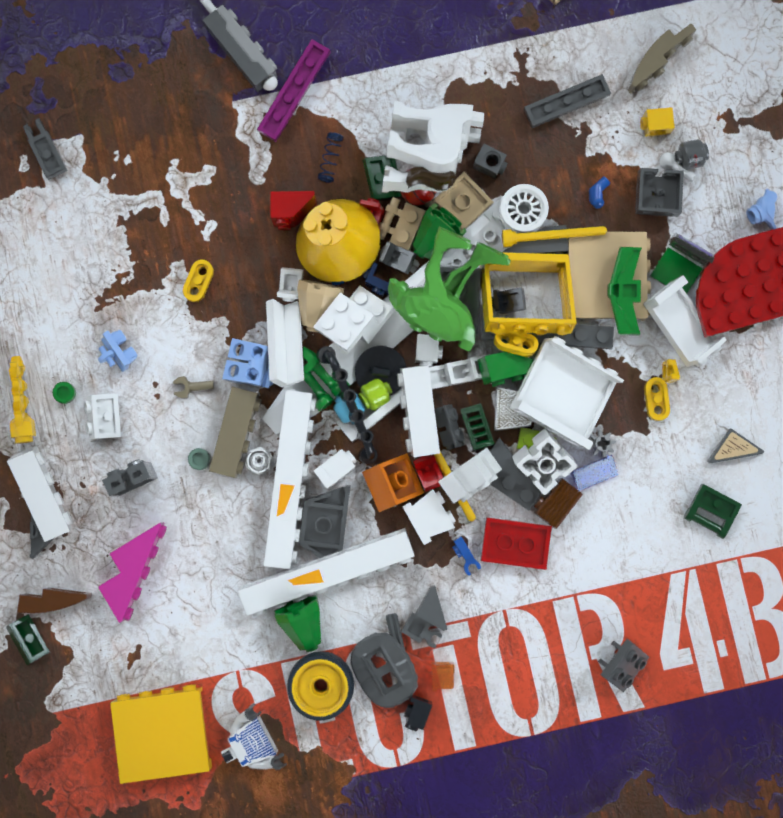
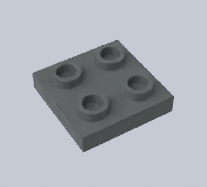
[598,639,649,692]

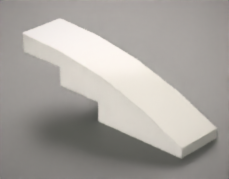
[429,353,496,389]

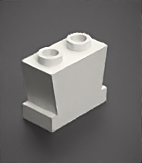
[314,449,357,489]
[402,489,456,545]

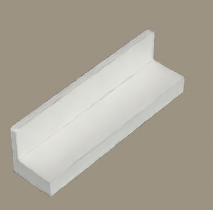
[266,299,304,388]
[337,387,403,443]

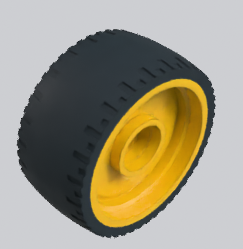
[287,651,354,721]

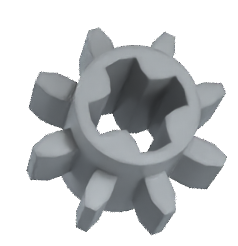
[590,430,616,458]

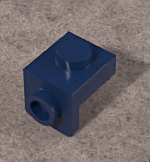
[363,263,389,297]

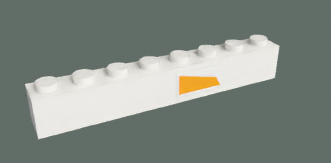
[264,390,317,569]
[238,528,414,616]

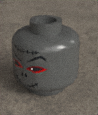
[675,139,709,170]

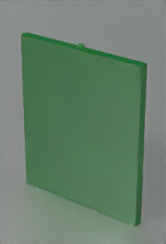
[650,247,703,294]

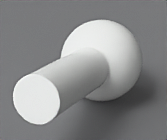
[659,152,697,182]

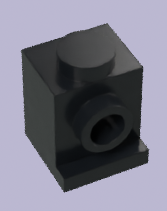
[404,695,433,731]

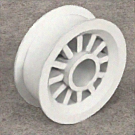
[499,184,549,233]

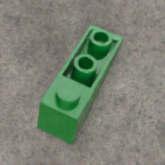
[477,351,534,387]

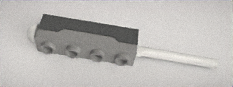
[199,0,278,93]

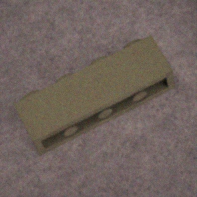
[209,386,262,478]

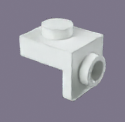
[277,267,304,302]

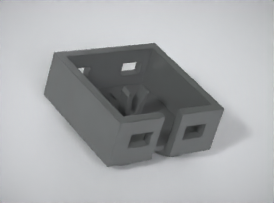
[635,168,684,217]
[102,459,158,497]

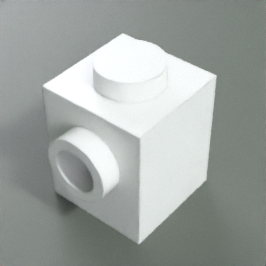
[415,334,443,367]

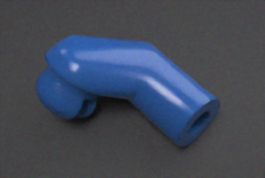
[589,176,610,209]

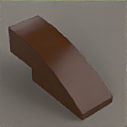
[17,587,92,613]

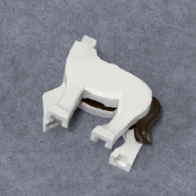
[382,101,484,193]

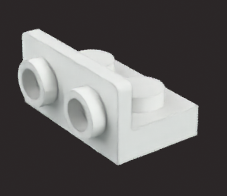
[84,394,121,440]

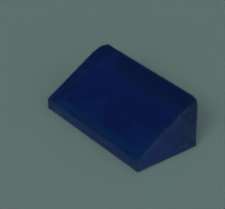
[571,455,619,491]

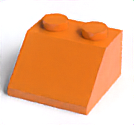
[362,453,424,512]

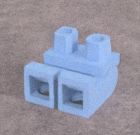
[222,338,273,388]

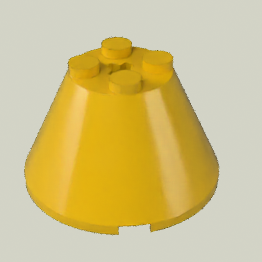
[296,199,380,283]

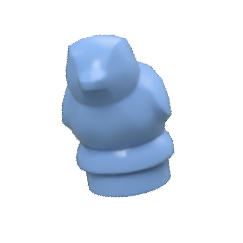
[746,189,777,230]

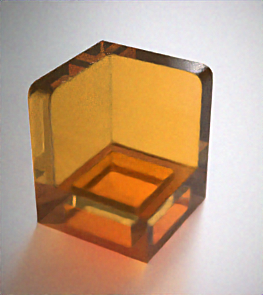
[431,662,454,691]

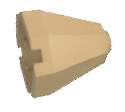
[297,279,344,332]

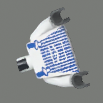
[221,703,287,770]

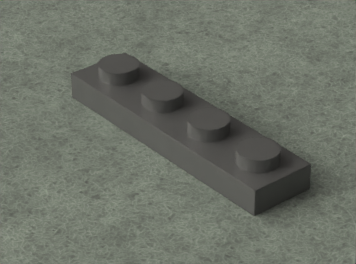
[523,74,611,128]

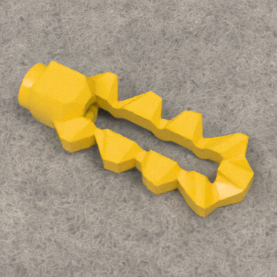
[8,356,36,444]

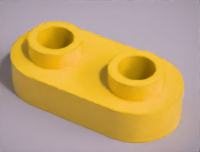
[183,260,214,302]
[494,332,538,357]
[644,377,670,421]

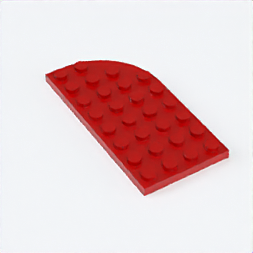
[696,227,783,338]

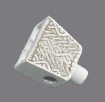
[494,388,531,431]

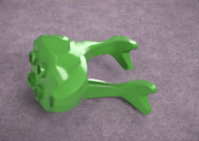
[388,226,511,352]

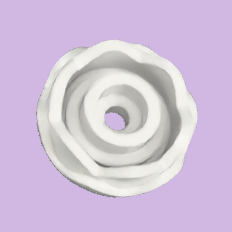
[245,447,273,475]

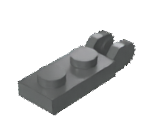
[23,118,68,180]

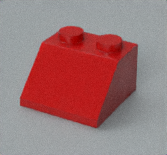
[270,191,317,230]

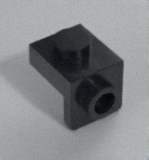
[492,287,526,314]

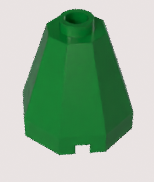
[413,203,467,259]
[274,595,321,652]

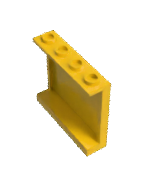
[110,684,212,784]

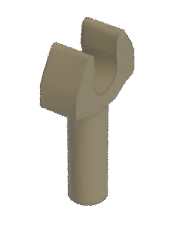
[173,376,214,399]

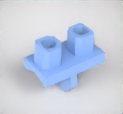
[98,330,138,372]

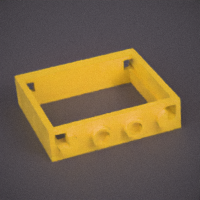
[479,252,577,335]

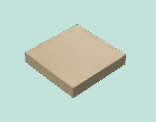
[433,172,494,230]

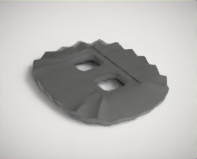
[351,632,418,708]

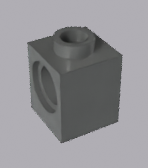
[473,144,508,179]

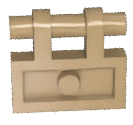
[379,197,426,251]

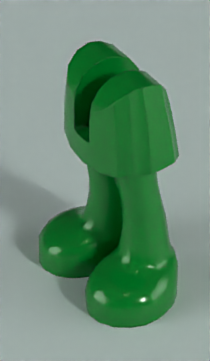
[302,346,350,412]

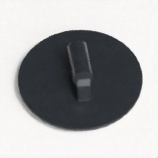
[355,346,406,396]

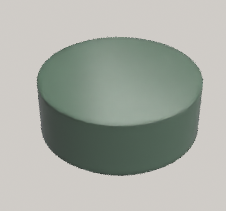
[188,448,211,470]

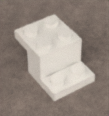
[313,286,395,353]

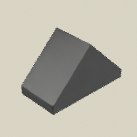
[415,585,448,631]

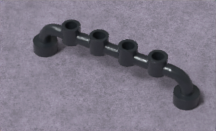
[316,346,378,464]

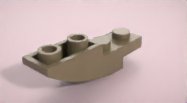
[628,23,697,94]

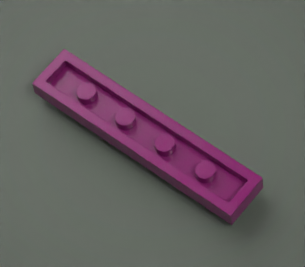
[257,39,331,142]

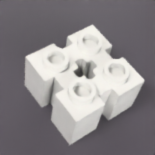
[512,428,578,495]
[438,448,502,504]

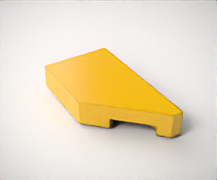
[662,359,680,383]

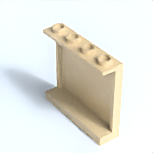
[567,232,651,321]

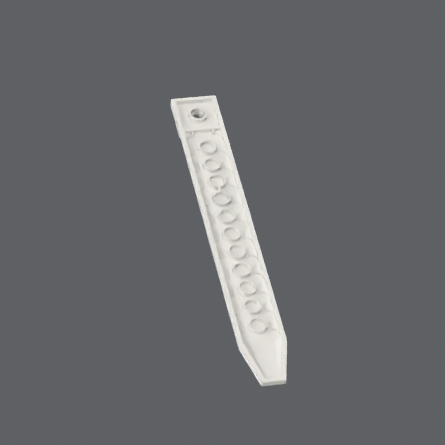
[262,195,539,435]

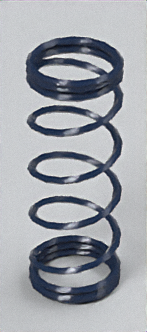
[317,132,344,183]

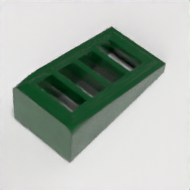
[460,403,494,451]

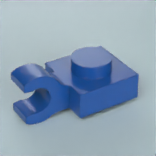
[452,536,481,575]

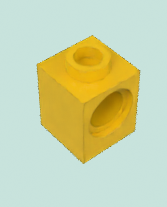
[640,107,675,137]

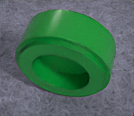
[52,382,76,404]

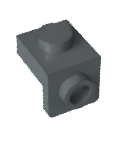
[379,241,417,274]

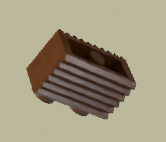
[534,478,583,529]

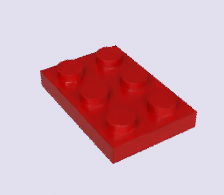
[480,517,552,570]

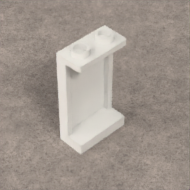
[643,275,727,368]

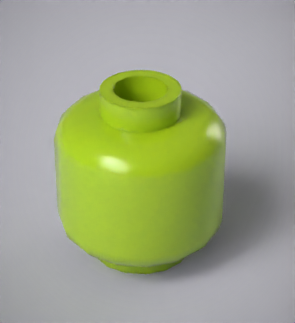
[358,379,393,411]

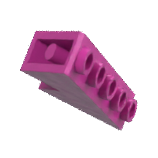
[98,522,167,623]

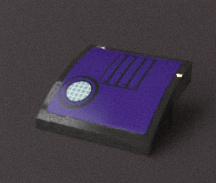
[669,233,714,267]

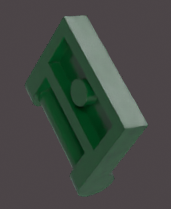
[684,484,742,539]

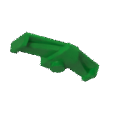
[607,247,642,336]

